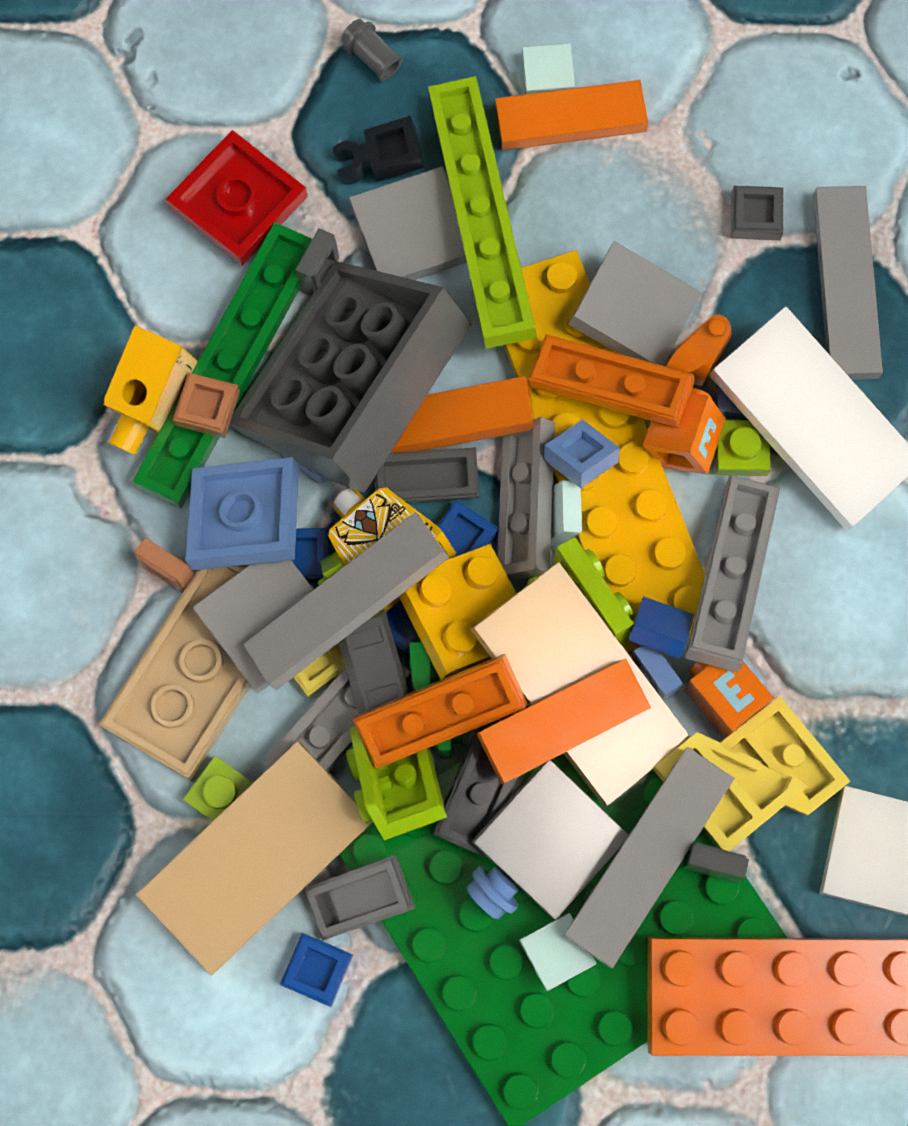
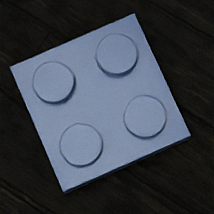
[185,457,299,570]

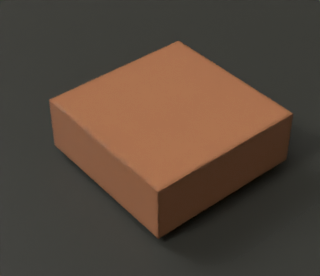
[173,373,240,438]
[134,537,195,593]

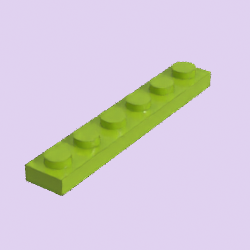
[428,76,536,349]

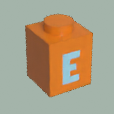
[643,388,726,475]
[684,661,774,739]

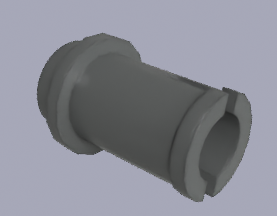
[341,19,403,82]

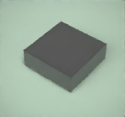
[731,185,784,241]
[295,228,339,296]
[683,843,749,883]

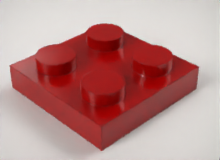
[166,130,308,266]

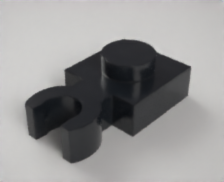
[333,116,425,184]

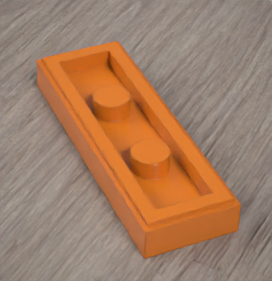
[495,80,648,151]
[528,334,695,428]
[390,376,534,453]
[353,654,528,769]
[476,658,651,784]

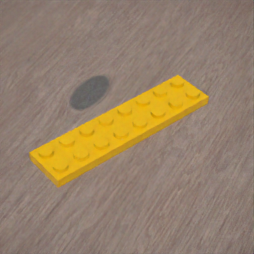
[503,250,705,655]

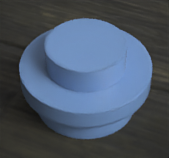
[466,866,518,919]

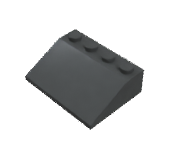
[230,261,472,493]

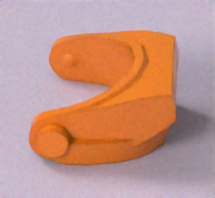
[666,315,732,386]

